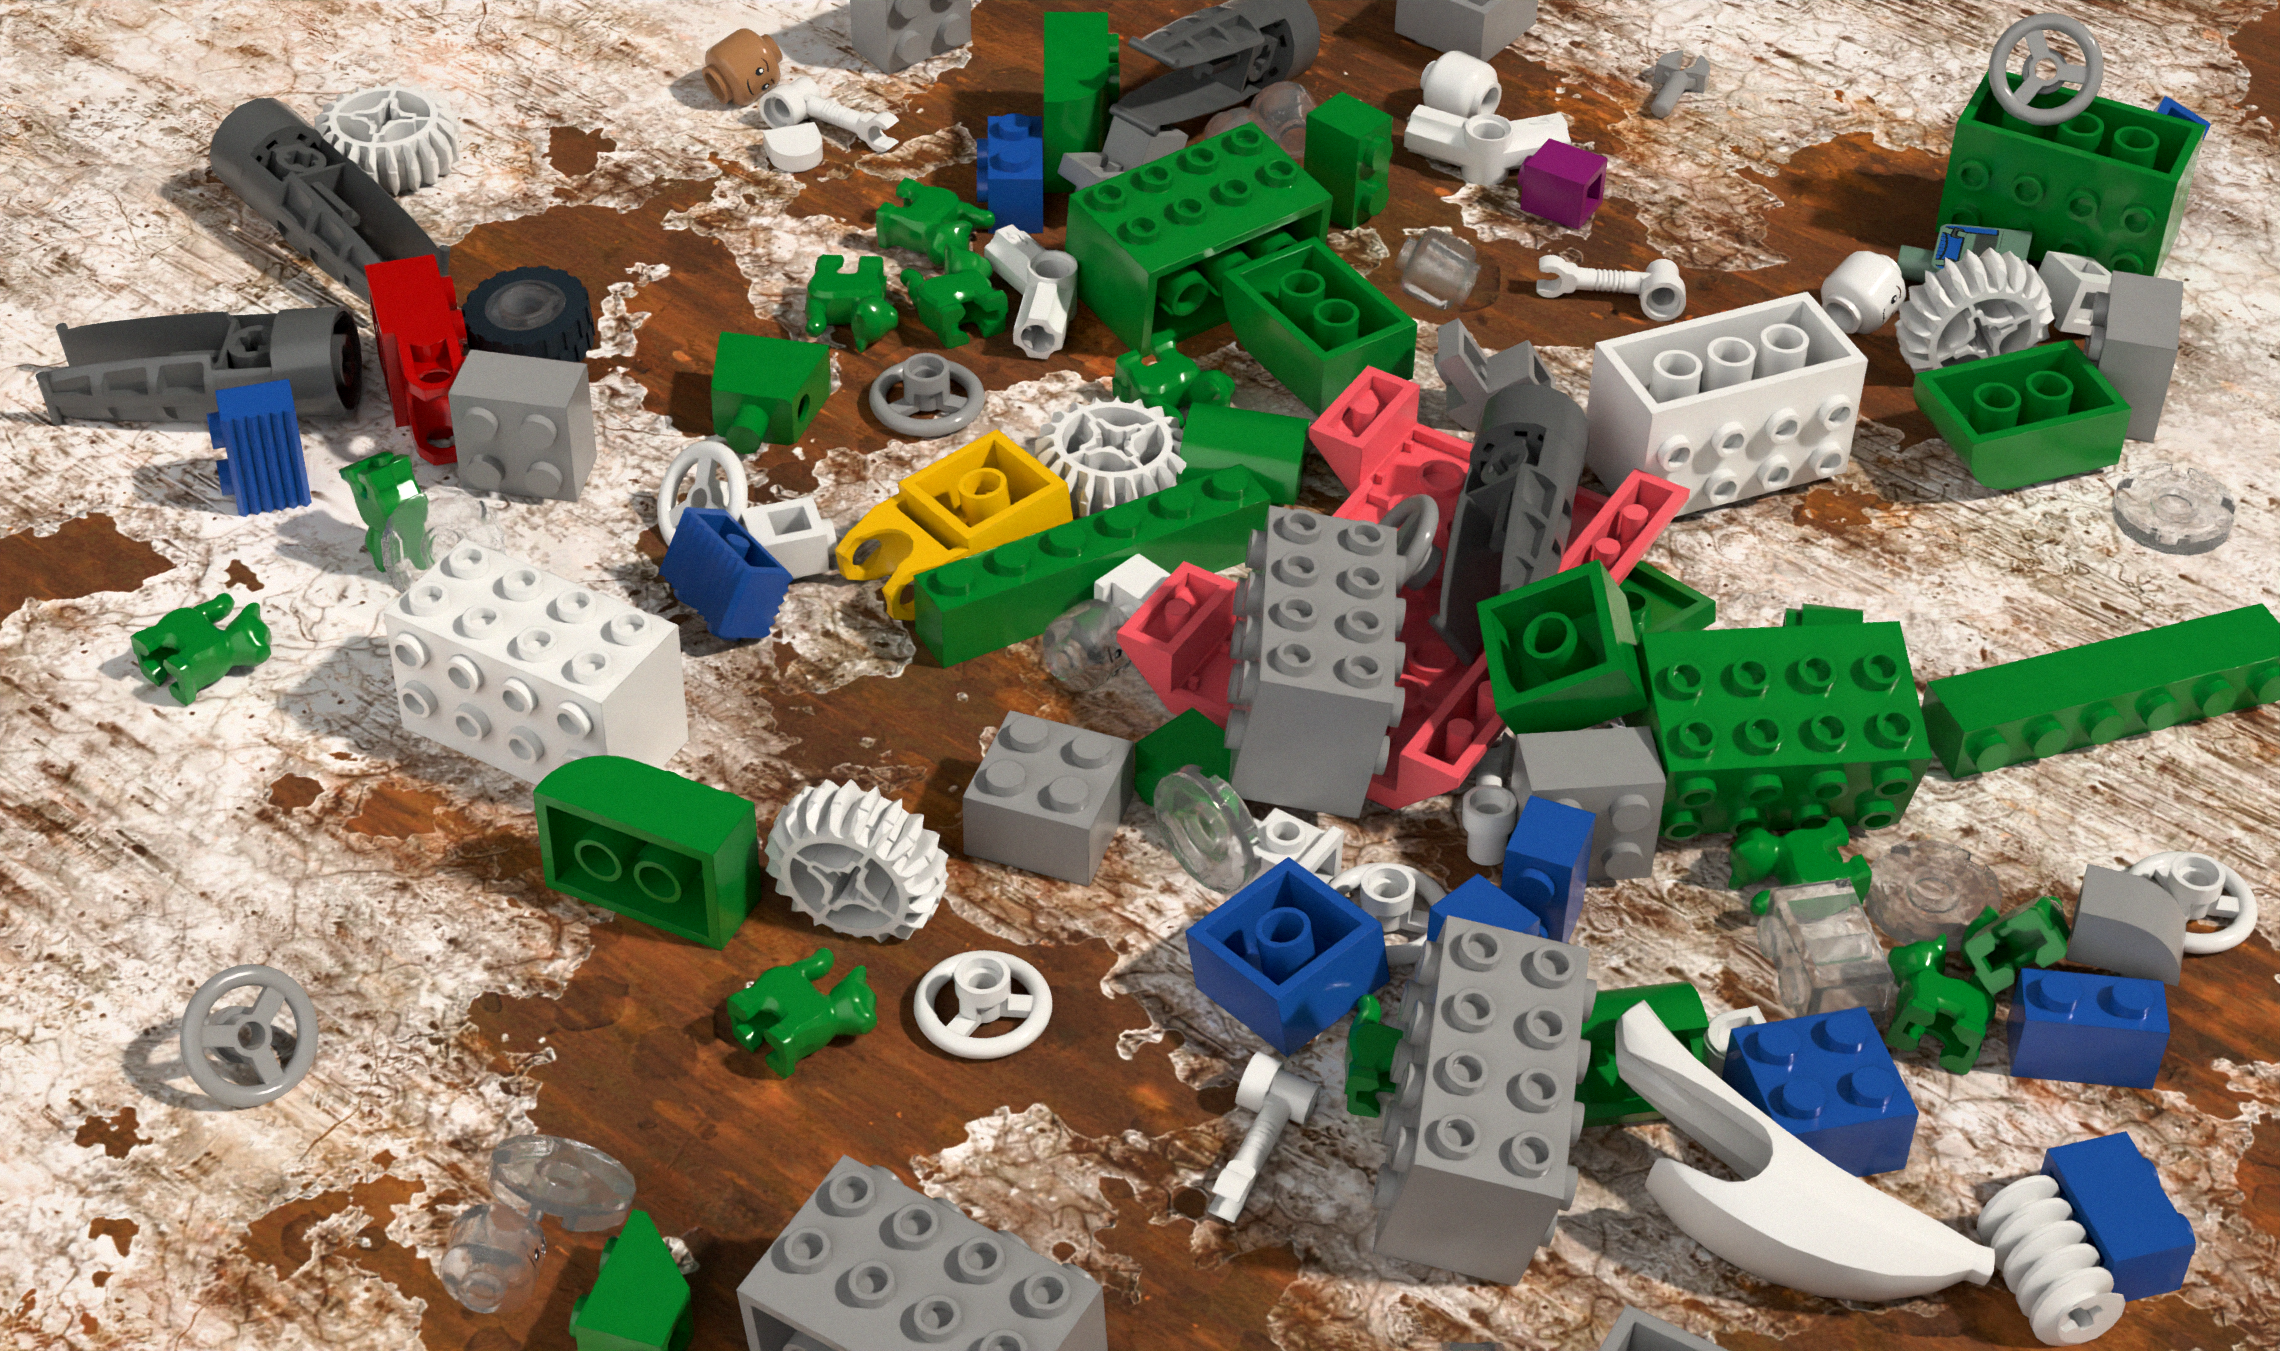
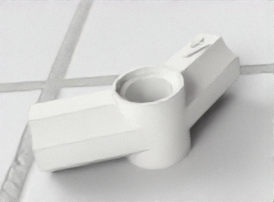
[1404,104,1571,186]
[984,224,1078,359]

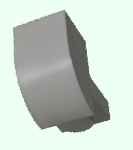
[1057,116,1188,192]
[1434,318,1556,432]
[2065,864,2186,986]

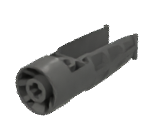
[1109,0,1321,136]
[209,98,450,315]
[35,306,363,425]
[1428,384,1590,667]

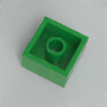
[1476,559,1650,737]

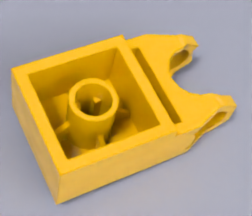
[835,429,1073,621]

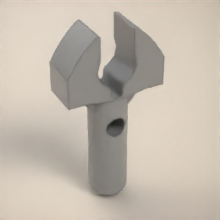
[1651,50,1711,118]

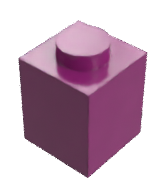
[1518,138,1608,230]

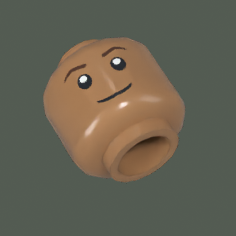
[702,28,783,106]

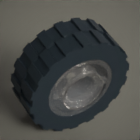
[462,266,595,362]

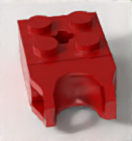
[364,254,467,466]

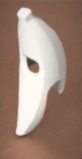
[1615,1000,1995,1302]

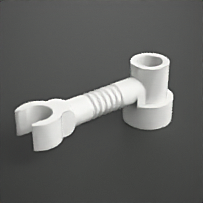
[760,77,899,152]
[1536,255,1686,321]
[1462,732,1517,865]
[1208,1051,1321,1223]

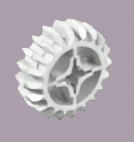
[314,82,461,197]
[1894,247,2054,375]
[1032,396,1187,518]
[764,779,949,943]

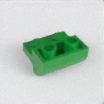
[1176,402,1313,507]
[1574,981,1710,1128]

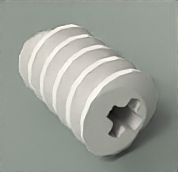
[1976,1175,2126,1347]

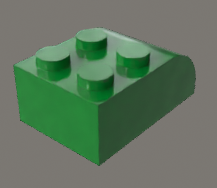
[1044,12,1120,193]
[1222,236,1418,417]
[1913,339,2132,490]
[533,755,762,951]

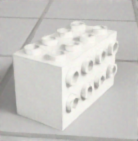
[1585,291,1868,517]
[383,538,689,785]

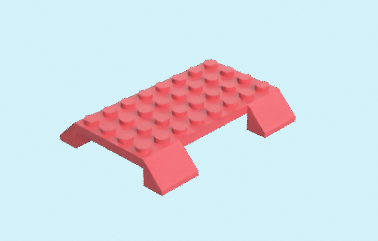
[1117,365,1690,810]

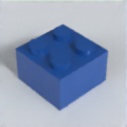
[1185,857,1390,1058]
[1721,1006,1919,1178]

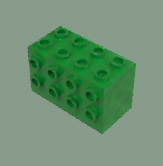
[1935,69,2206,277]
[1065,121,1333,358]
[1620,621,1933,841]

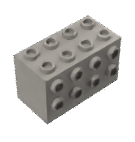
[1224,505,1406,819]
[1372,915,1597,1286]
[736,1154,1108,1351]

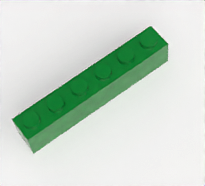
[913,463,1272,669]
[1921,603,2280,779]

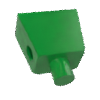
[711,331,831,454]

